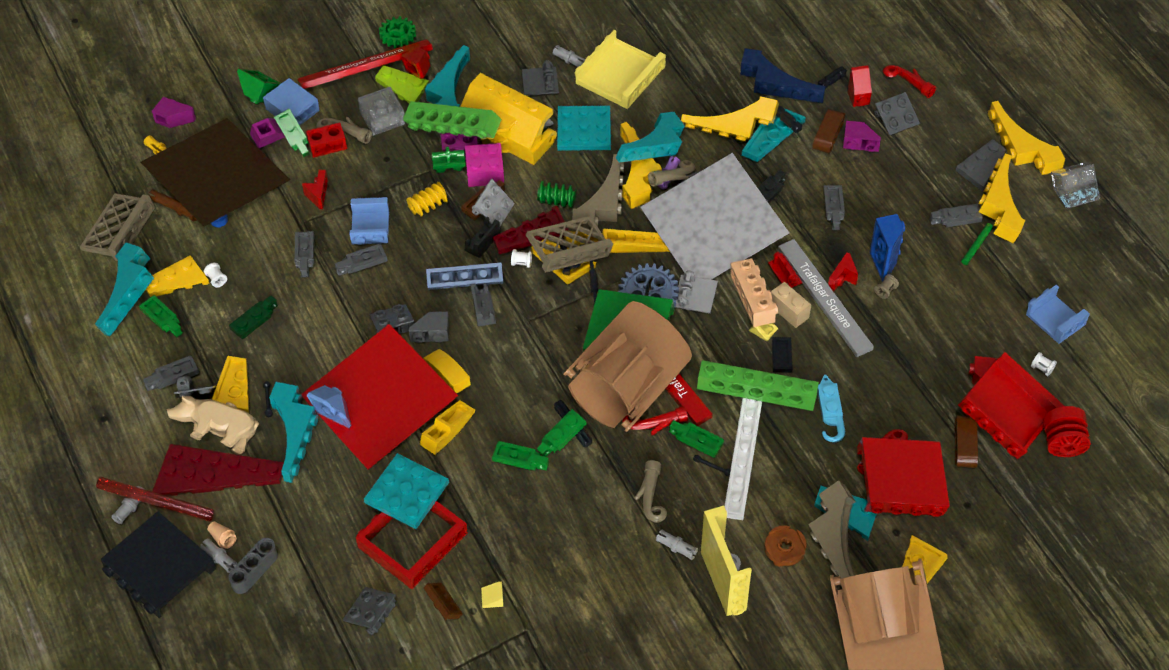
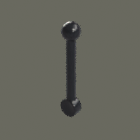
[263,381,273,418]
[693,455,731,476]

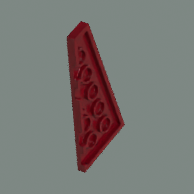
[151,444,284,498]

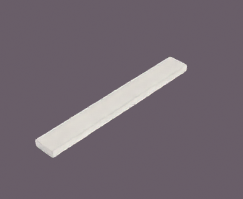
[725,398,762,520]

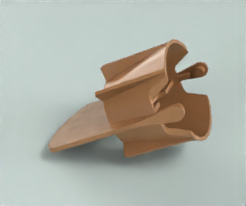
[563,301,692,432]
[830,558,945,670]

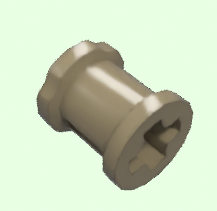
[874,274,899,299]

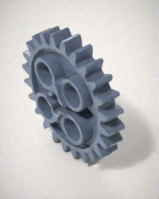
[618,263,679,306]

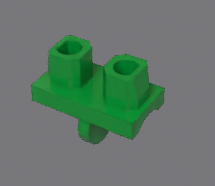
[432,146,466,173]

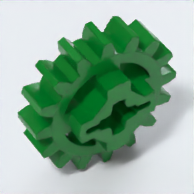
[379,16,416,48]

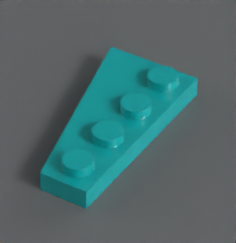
[742,108,806,162]

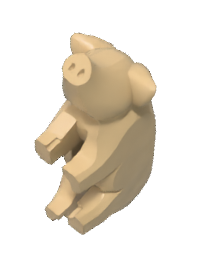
[167,396,259,455]

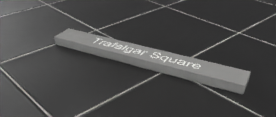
[778,239,874,357]

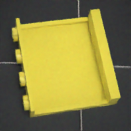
[575,30,666,109]
[701,506,751,616]

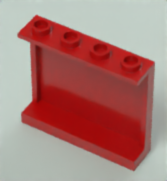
[958,352,1064,459]
[857,437,950,517]

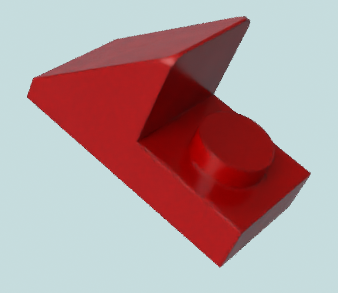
[302,170,328,209]
[828,253,858,292]

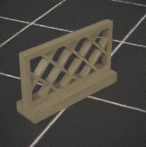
[80,193,155,261]
[526,216,613,273]

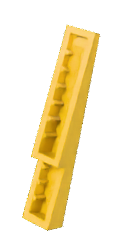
[564,229,670,253]

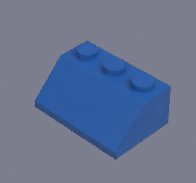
[870,214,905,282]

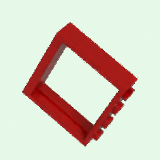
[356,501,468,589]

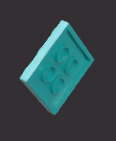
[557,106,611,151]
[364,453,449,529]

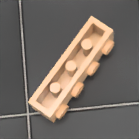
[730,258,778,327]

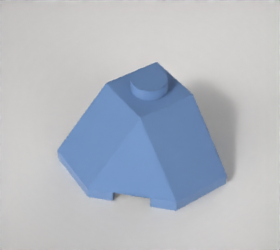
[307,385,351,428]

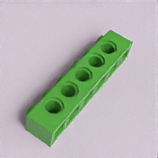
[403,101,502,139]
[697,360,819,411]

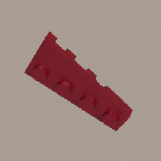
[493,205,569,255]

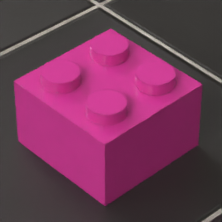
[465,143,504,187]

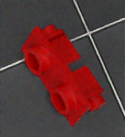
[768,252,803,288]

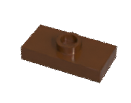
[424,583,463,620]

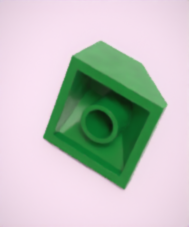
[237,68,281,104]

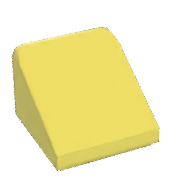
[749,323,778,341]
[481,581,503,608]

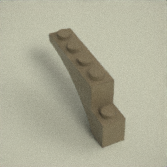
[572,154,624,231]
[808,480,856,579]

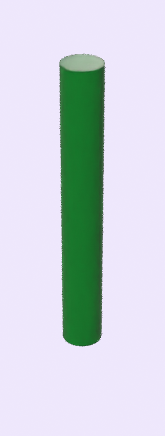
[961,223,993,265]

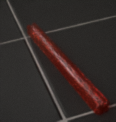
[96,477,214,521]

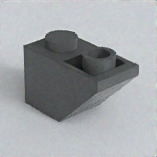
[409,312,449,343]

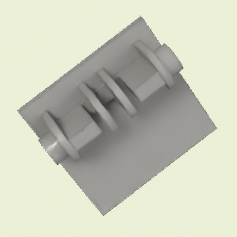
[472,179,515,226]
[674,270,718,313]

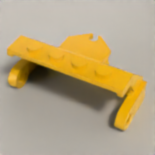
[460,73,557,165]

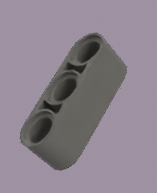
[228,538,278,594]

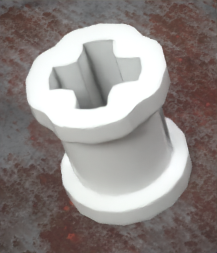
[511,249,532,268]
[204,263,227,288]
[1031,352,1057,376]

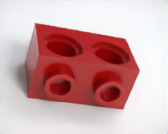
[306,122,347,158]

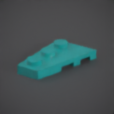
[814,486,877,541]

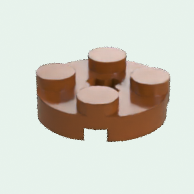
[764,526,807,567]

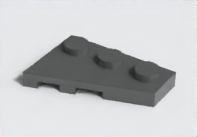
[955,139,1006,191]

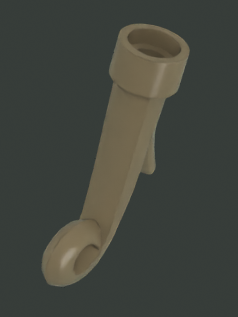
[316,117,372,144]
[648,160,696,186]
[634,460,667,523]

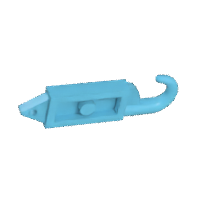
[817,375,845,443]

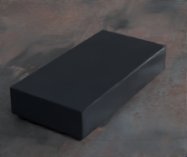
[772,337,793,373]

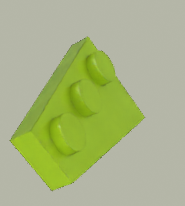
[375,65,429,104]

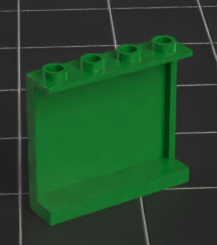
[583,289,675,352]

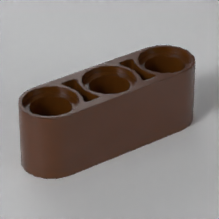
[812,109,846,154]
[954,415,978,468]

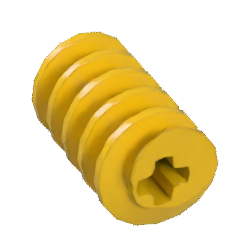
[406,181,448,217]

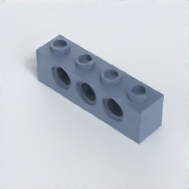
[426,263,504,290]

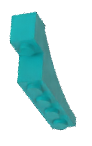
[425,45,470,107]
[616,112,685,163]
[95,242,154,337]
[269,382,318,483]

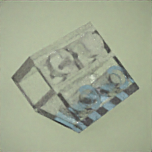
[1051,163,1100,209]

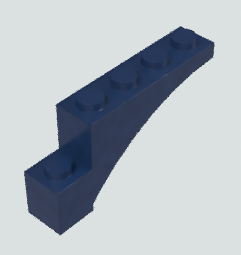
[740,48,825,103]

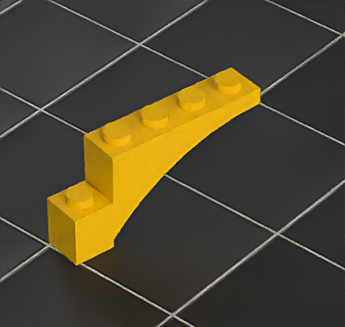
[681,96,779,142]
[988,101,1065,175]
[620,122,662,209]
[978,153,1025,244]

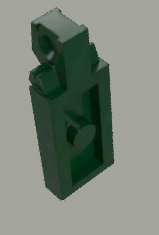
[229,295,278,339]

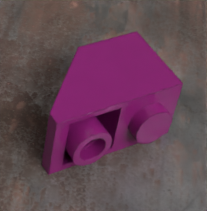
[152,97,196,128]
[250,118,285,148]
[843,121,881,152]

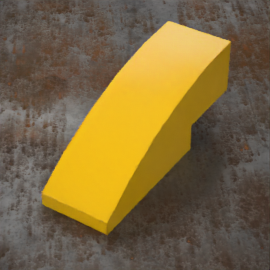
[423,349,471,394]
[420,400,475,455]

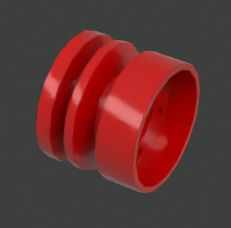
[1043,406,1091,457]

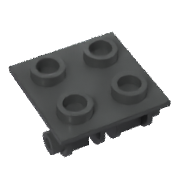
[522,60,559,96]
[874,92,920,136]
[369,304,414,334]
[174,376,217,397]
[343,587,396,635]

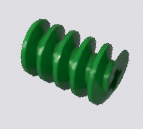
[537,180,577,209]

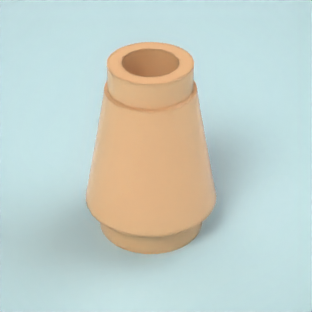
[207,521,237,548]

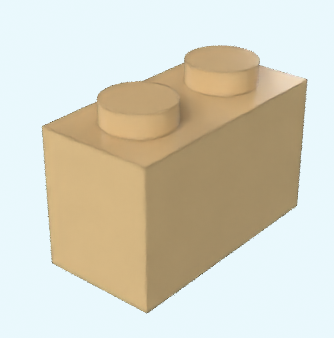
[771,282,811,328]

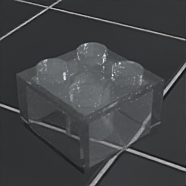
[358,87,406,136]

